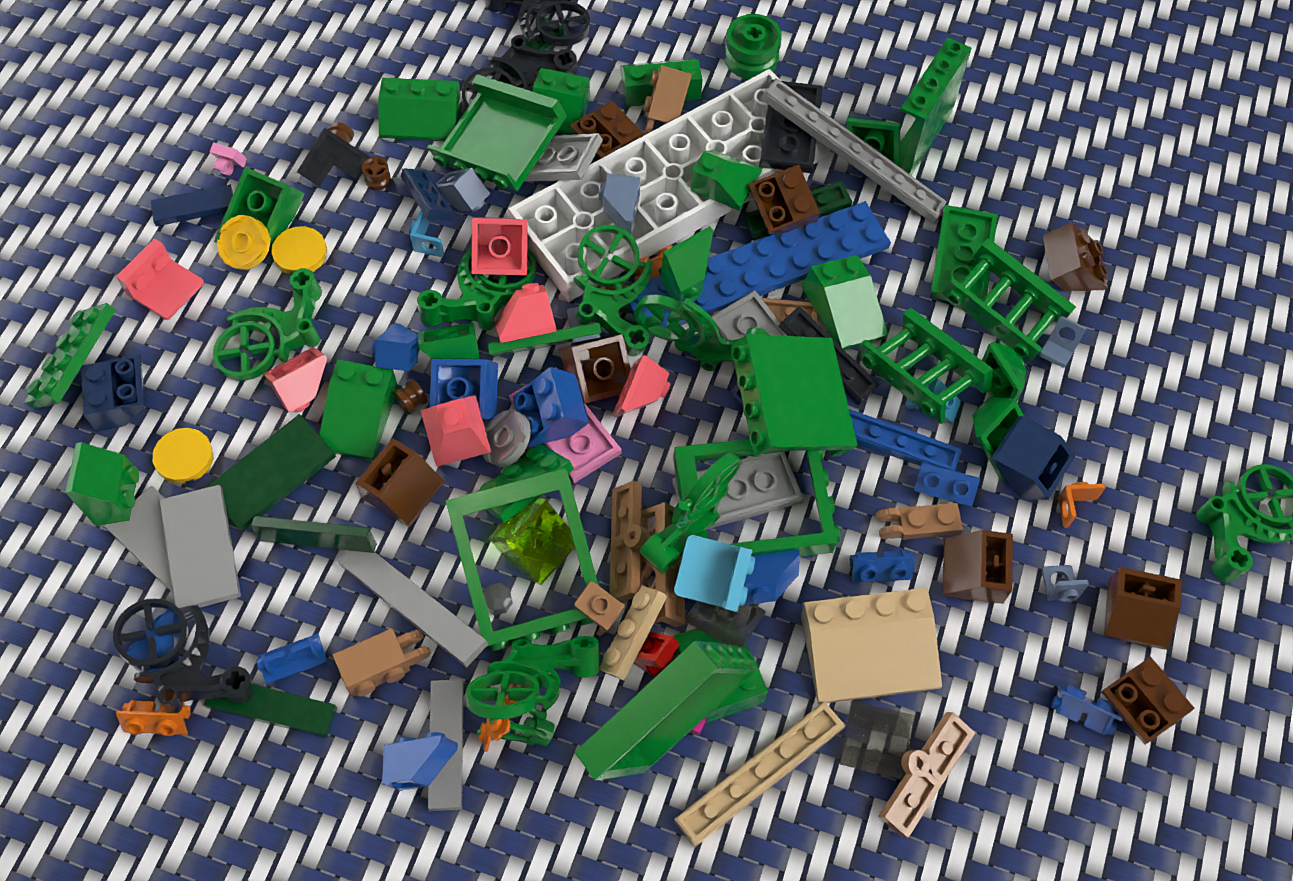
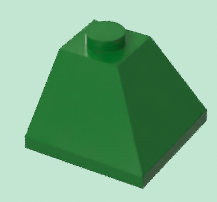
[846,118,900,167]
[691,150,762,211]
[660,227,713,303]
[418,322,480,360]
[982,342,1026,402]
[972,396,1024,481]

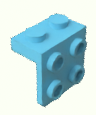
[674,535,755,612]

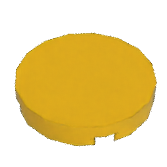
[217,215,270,270]
[271,226,327,275]
[152,428,214,484]

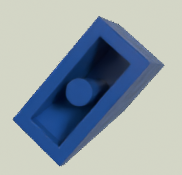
[744,550,800,605]

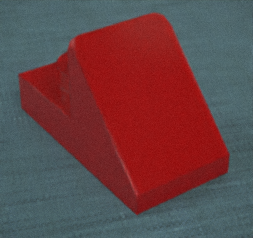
[633,631,680,677]

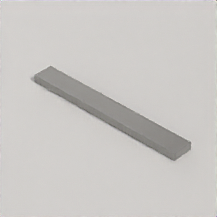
[761,78,947,223]

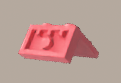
[116,238,204,320]

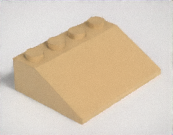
[801,588,942,704]

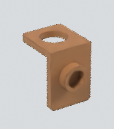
[574,581,625,636]

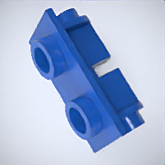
[914,462,980,507]
[849,550,915,582]
[256,634,327,685]
[1051,684,1123,736]

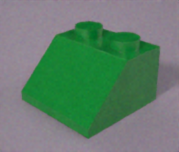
[532,68,590,135]
[65,442,139,526]

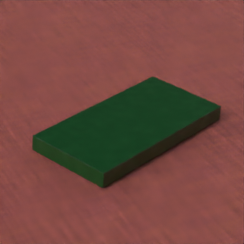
[205,414,337,532]

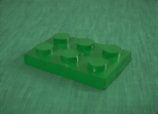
[477,444,574,523]

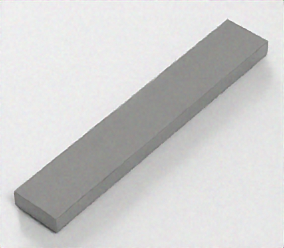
[337,550,488,668]

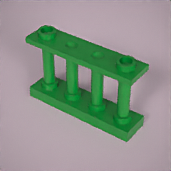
[941,238,1076,362]
[861,308,993,424]

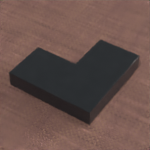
[297,127,370,187]

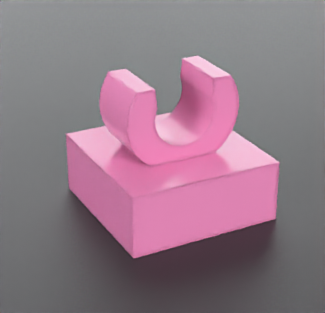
[210,142,247,176]

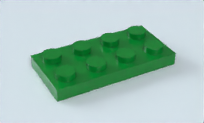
[929,205,998,301]
[24,303,116,409]

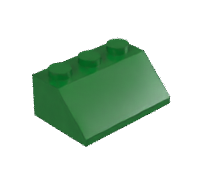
[620,58,703,107]
[378,77,462,141]

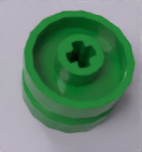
[725,14,782,79]

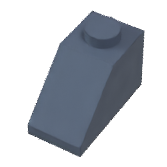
[436,168,490,212]
[599,173,640,236]

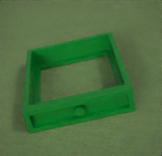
[673,439,841,557]
[445,468,599,651]
[574,641,757,780]

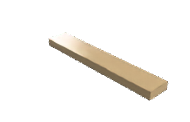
[674,701,845,848]

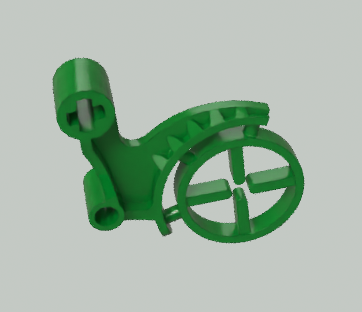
[573,225,653,356]
[417,248,536,330]
[213,268,322,381]
[634,295,769,371]
[639,452,742,574]
[1196,464,1293,583]
[466,636,599,719]

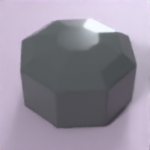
[483,583,513,615]

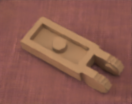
[875,503,963,540]

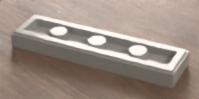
[428,679,464,811]

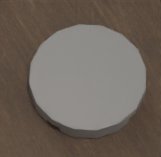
[483,410,531,468]

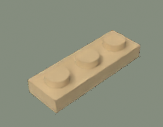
[599,586,667,681]

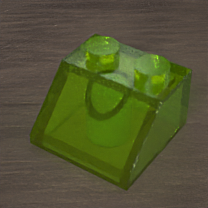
[489,498,575,585]

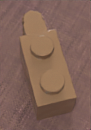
[643,66,692,136]
[333,628,431,697]

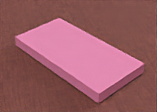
[509,367,621,484]

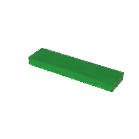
[488,322,602,357]

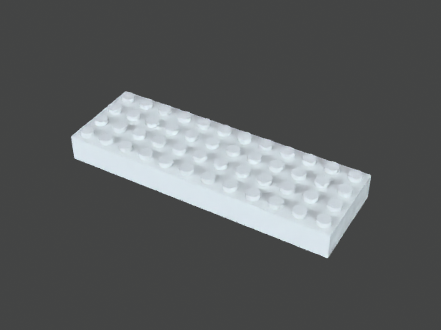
[508,69,830,302]

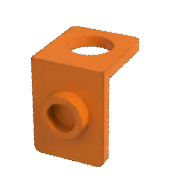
[1057,482,1105,528]

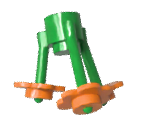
[477,684,555,752]

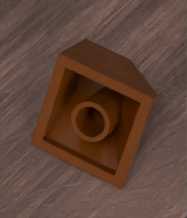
[559,334,631,404]

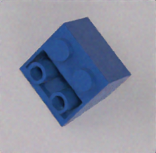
[513,367,589,447]

